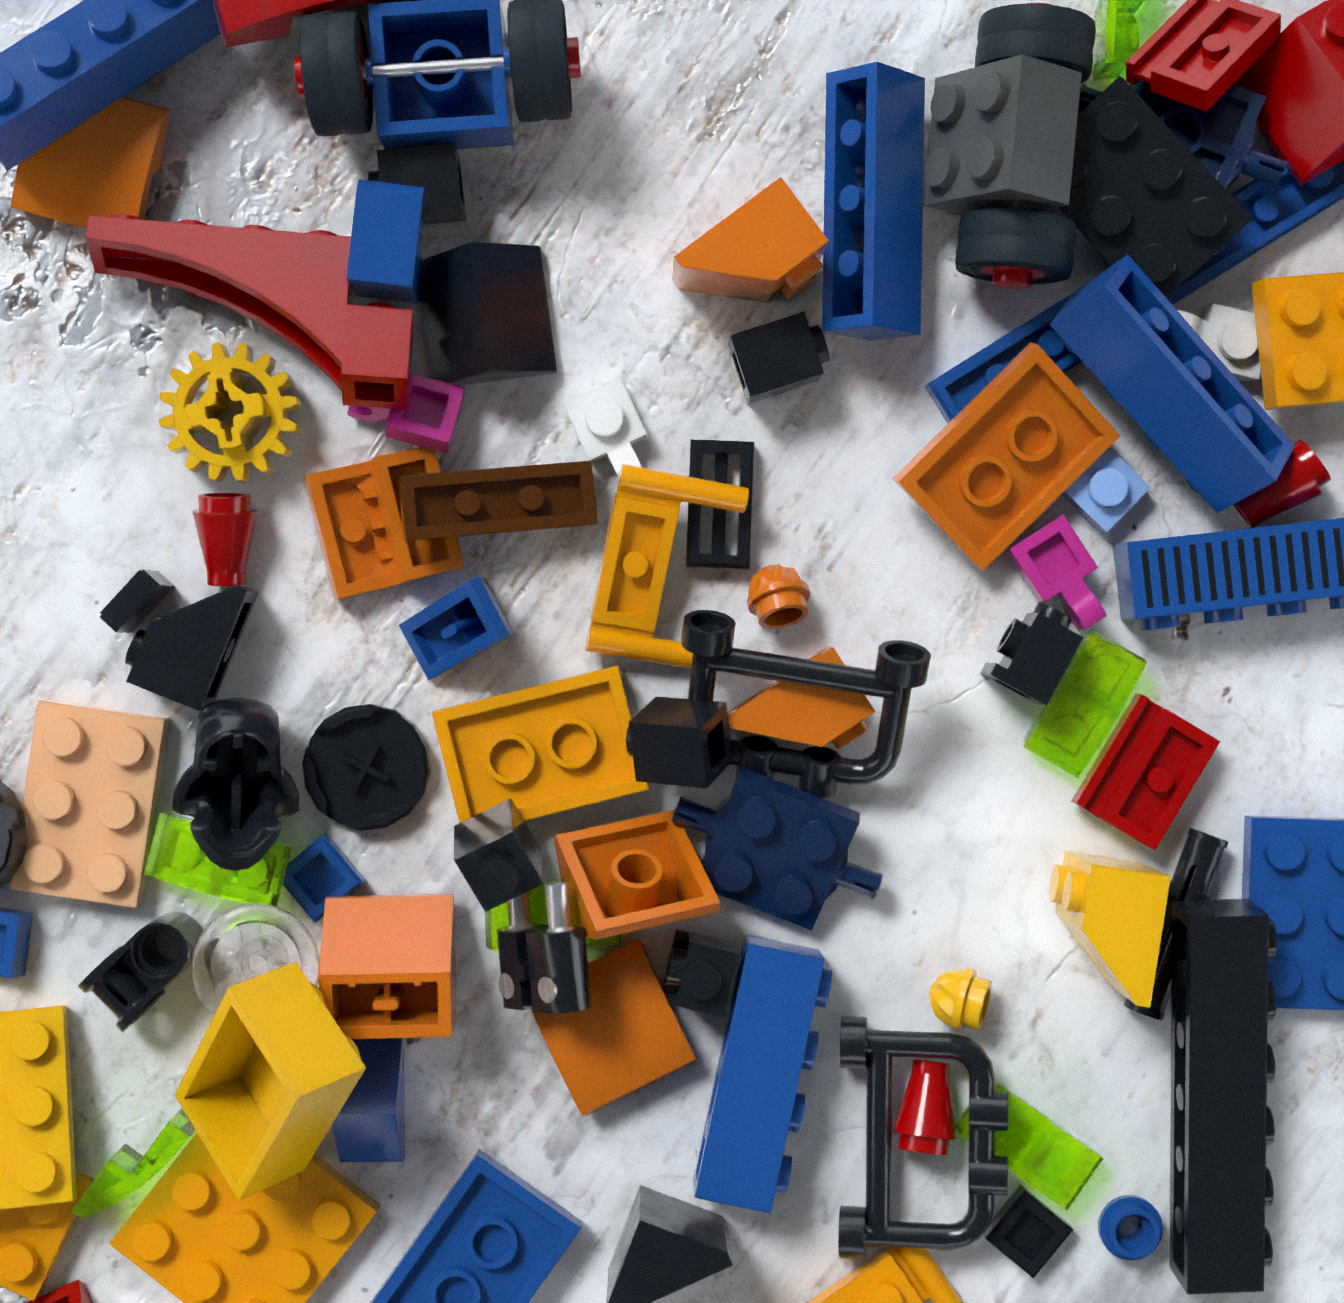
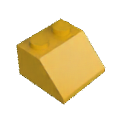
[1049,851,1171,1008]

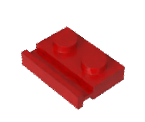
[1126,0,1281,112]
[1071,693,1221,851]

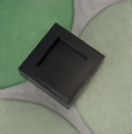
[100,569,175,633]
[983,1184,1073,1278]

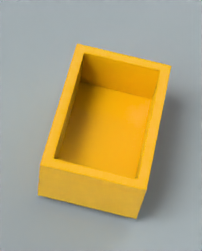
[174,962,366,1201]

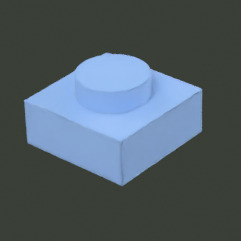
[1061,447,1151,534]

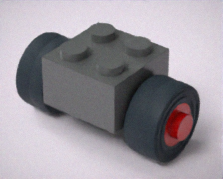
[923,3,1096,289]

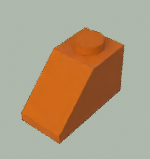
[727,647,876,749]

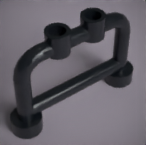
[681,610,931,798]
[838,1016,1008,1259]

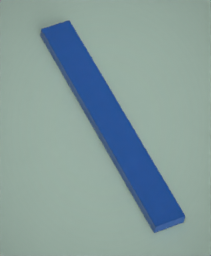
[924,161,1344,424]

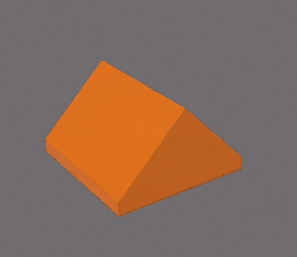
[554,810,721,940]

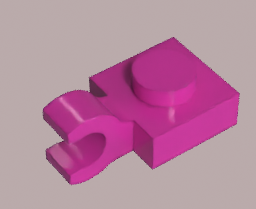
[347,373,465,454]
[1007,514,1107,632]

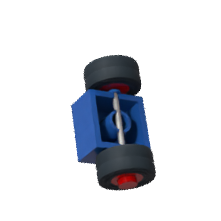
[294,0,581,149]

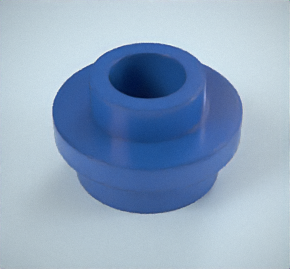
[1098,1195,1163,1260]

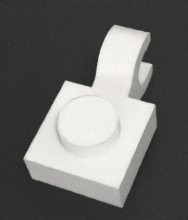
[1177,303,1261,383]
[563,377,648,478]

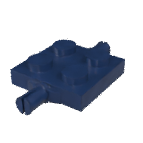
[1078,80,1288,189]
[671,767,883,930]

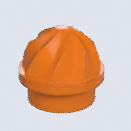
[747,564,810,629]

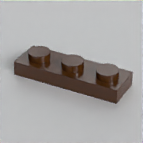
[398,460,598,542]

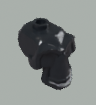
[172,697,299,871]

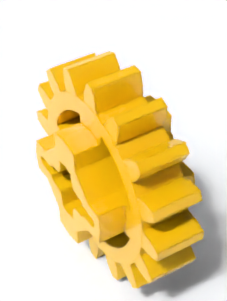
[158,342,302,483]

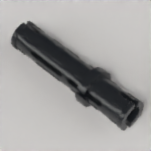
[1124,827,1228,1020]

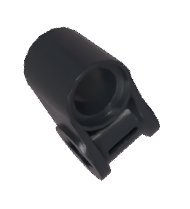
[78,912,204,1033]

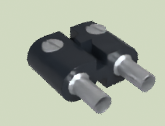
[497,882,592,1013]

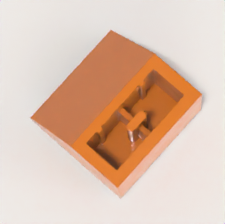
[318,894,457,1039]

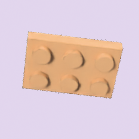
[10,699,170,908]

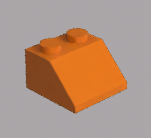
[672,177,829,303]

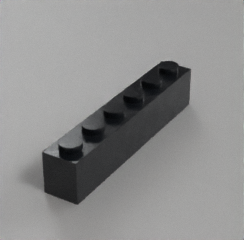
[1169,899,1277,1295]

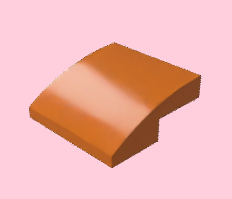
[11,96,170,228]
[303,447,465,601]
[531,939,698,1117]

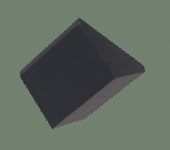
[419,242,557,386]
[606,1185,733,1303]

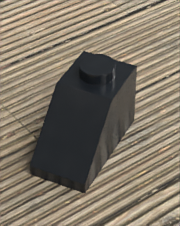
[125,586,259,711]

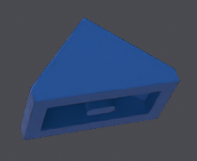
[346,179,425,304]
[399,576,515,681]
[332,1038,405,1162]

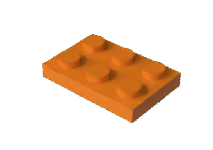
[892,343,1120,571]

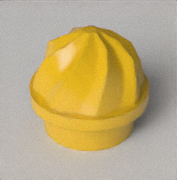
[929,968,992,1032]

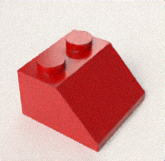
[1234,0,1344,186]

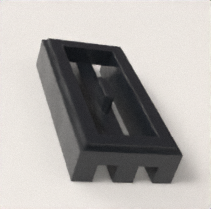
[686,439,754,569]

